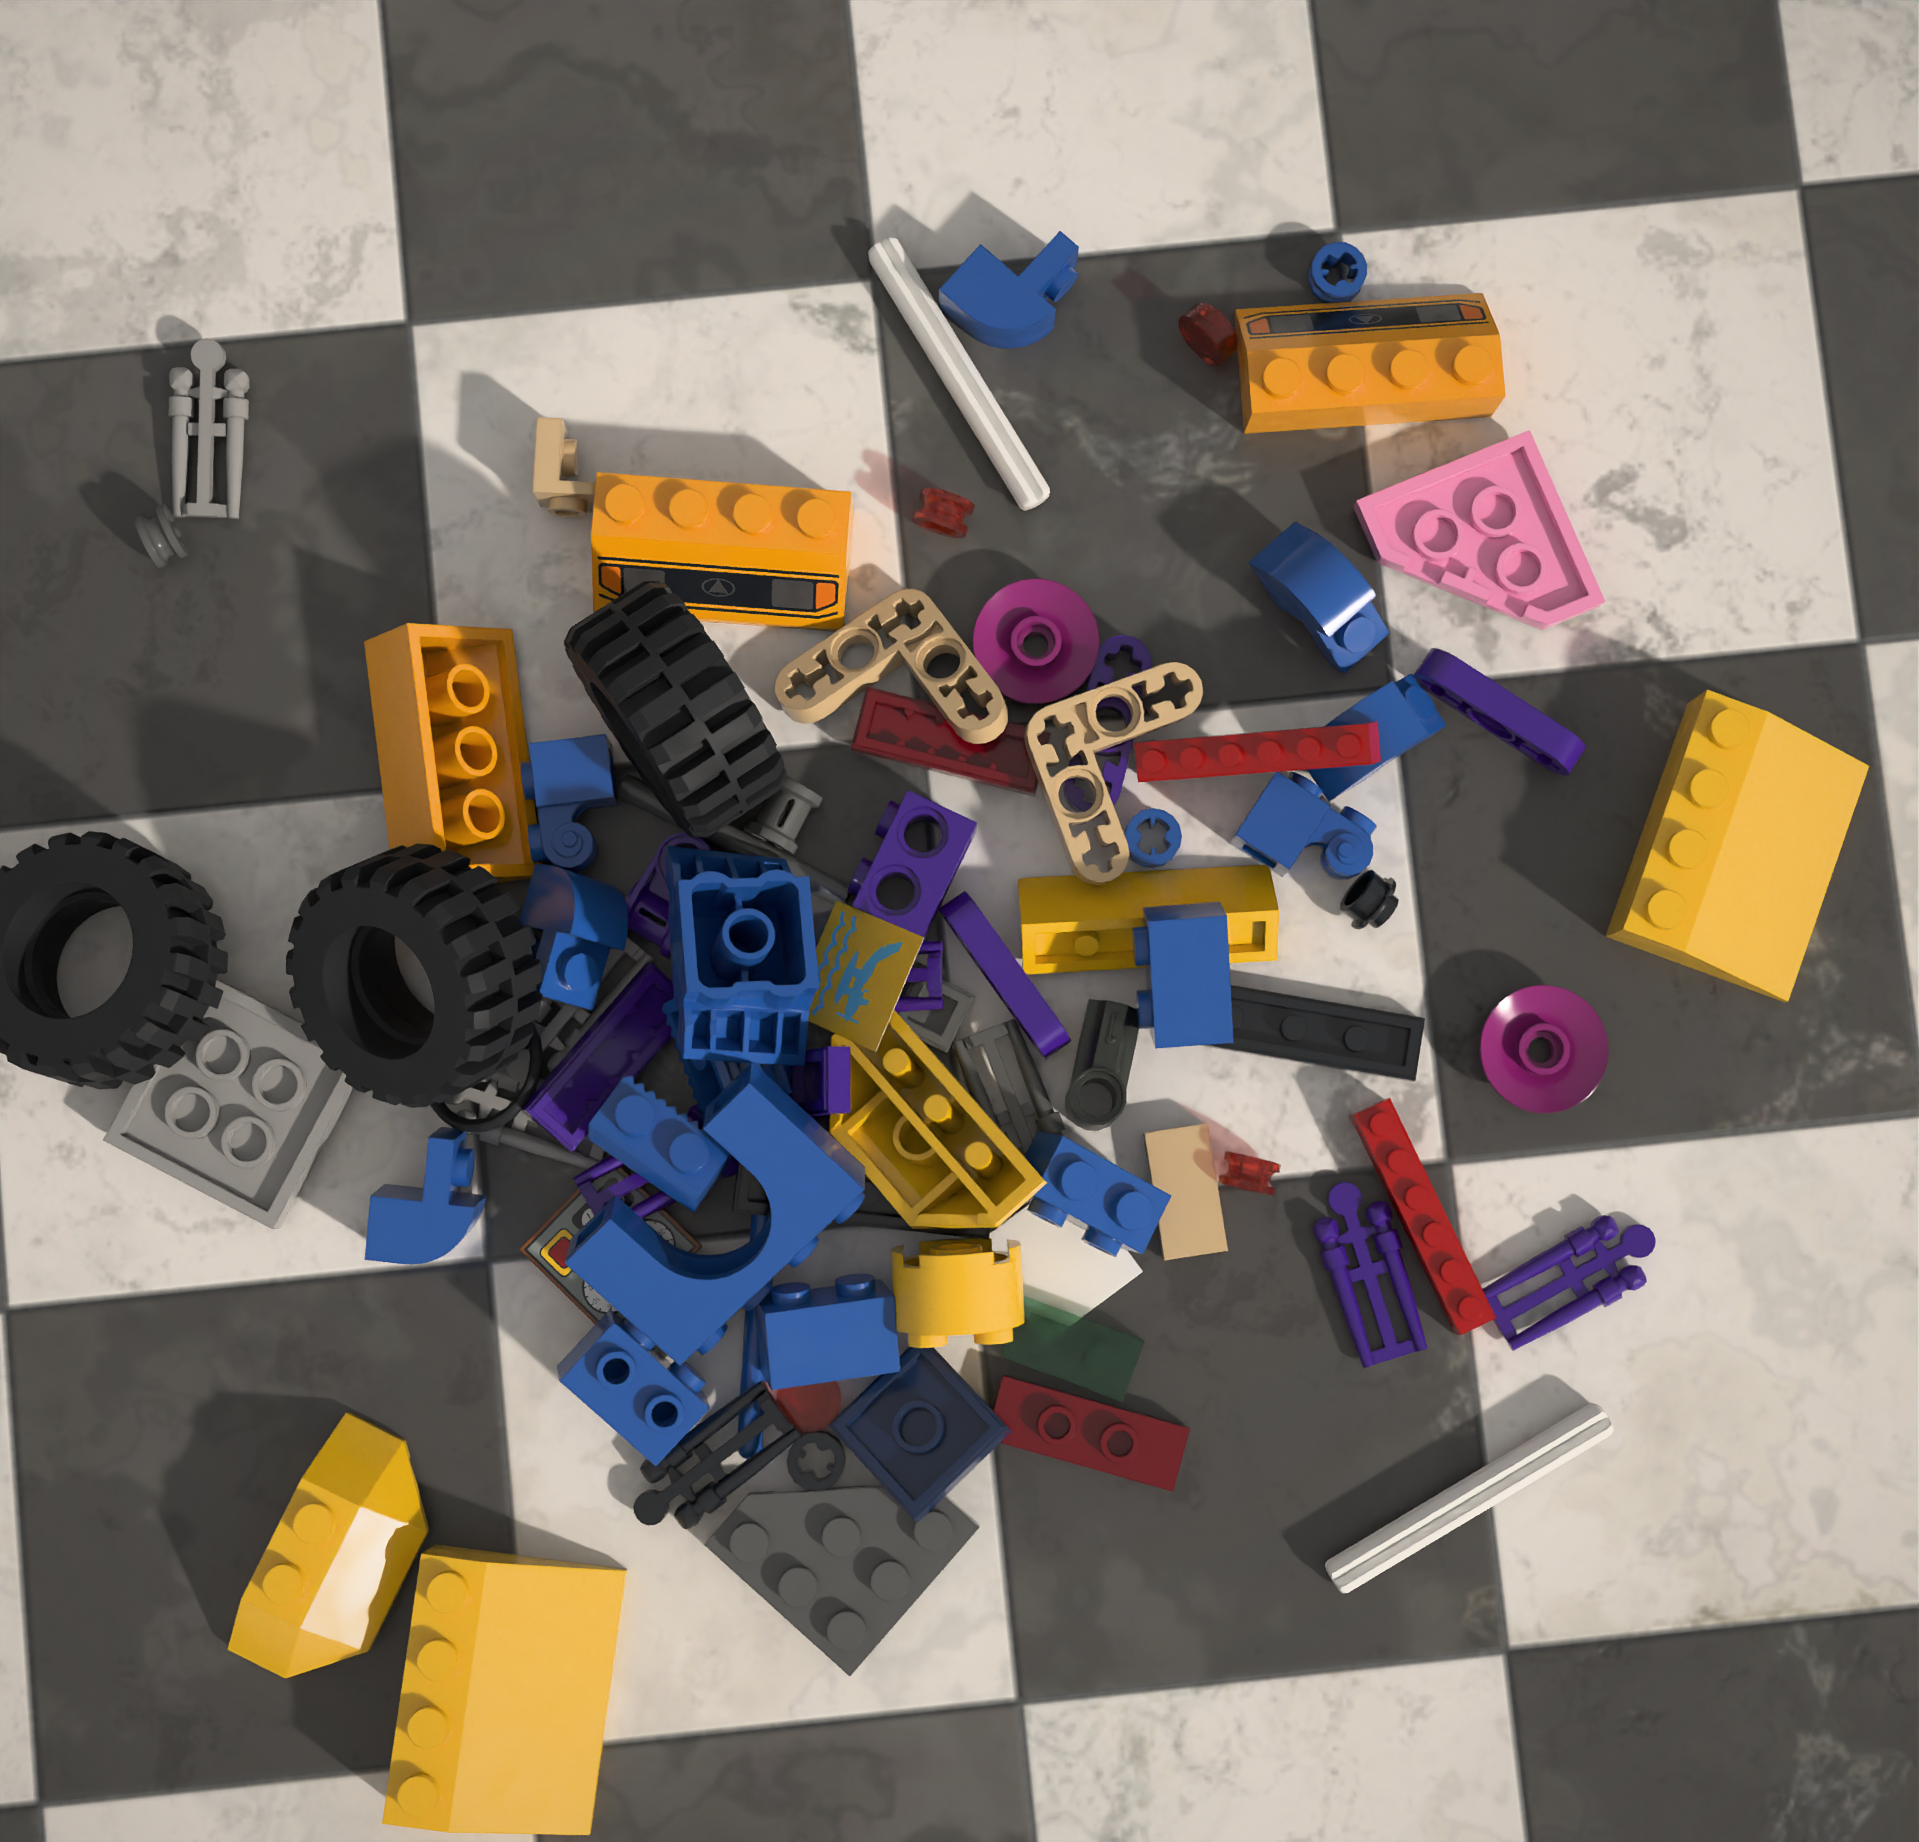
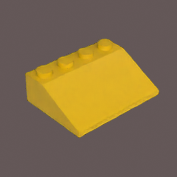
[1605,690,1869,1003]
[382,1544,627,1835]

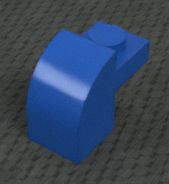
[939,231,1079,349]
[1248,522,1390,674]
[1307,674,1446,802]
[520,863,628,1011]
[365,1127,486,1265]

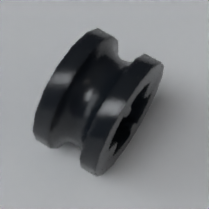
[787,1429,846,1491]

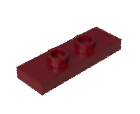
[851,687,1051,797]
[993,1375,1190,1492]

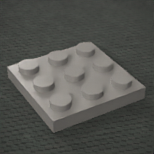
[103,979,354,1229]

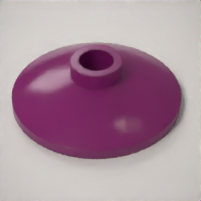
[973,579,1099,705]
[1479,985,1609,1114]

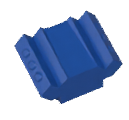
[665,846,820,1066]

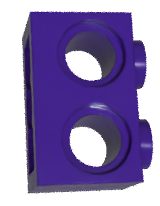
[847,790,977,941]

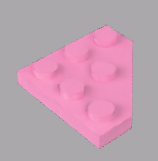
[1353,430,1605,630]

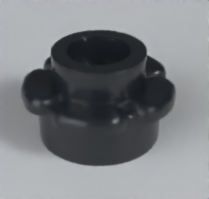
[1340,870,1399,930]

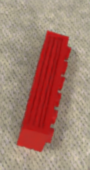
[1134,721,1381,782]
[1349,1098,1496,1335]

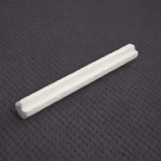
[868,237,1050,511]
[1325,1403,1614,1593]

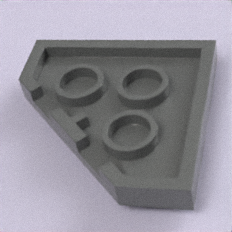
[704,1485,980,1676]

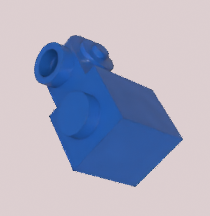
[521,734,619,873]
[1229,772,1377,880]

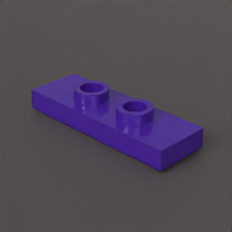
[522,963,674,1152]

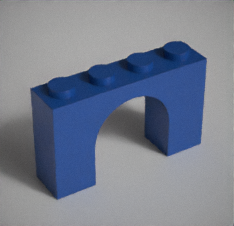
[565,1062,865,1366]

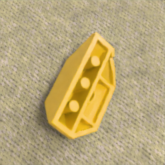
[829,1010,1047,1229]
[227,1412,429,1678]

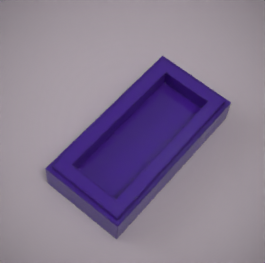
[789,1046,851,1117]

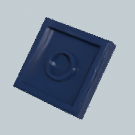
[828,1347,1012,1523]

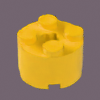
[891,1238,1025,1348]

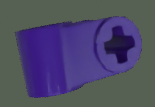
[625,833,715,959]

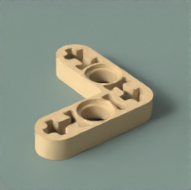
[774,589,1008,744]
[1024,662,1203,885]

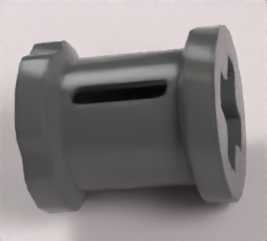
[743,777,823,855]

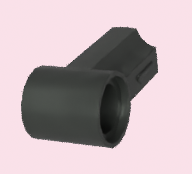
[1065,999,1139,1131]

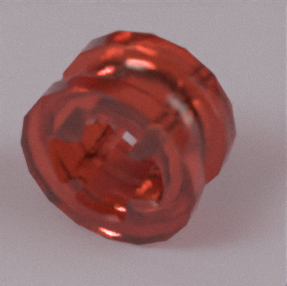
[912,488,975,538]
[1218,1151,1281,1196]

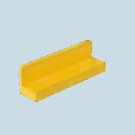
[1018,865,1279,975]

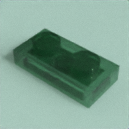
[1001,1295,1145,1402]

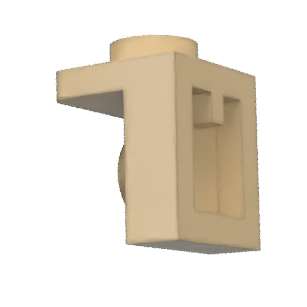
[533,417,596,518]

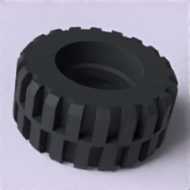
[564,581,786,838]
[0,831,228,1089]
[286,843,543,1108]

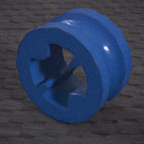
[1308,242,1367,303]
[1124,808,1182,868]

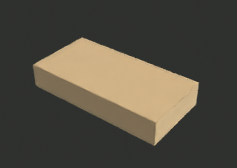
[1143,1123,1228,1260]

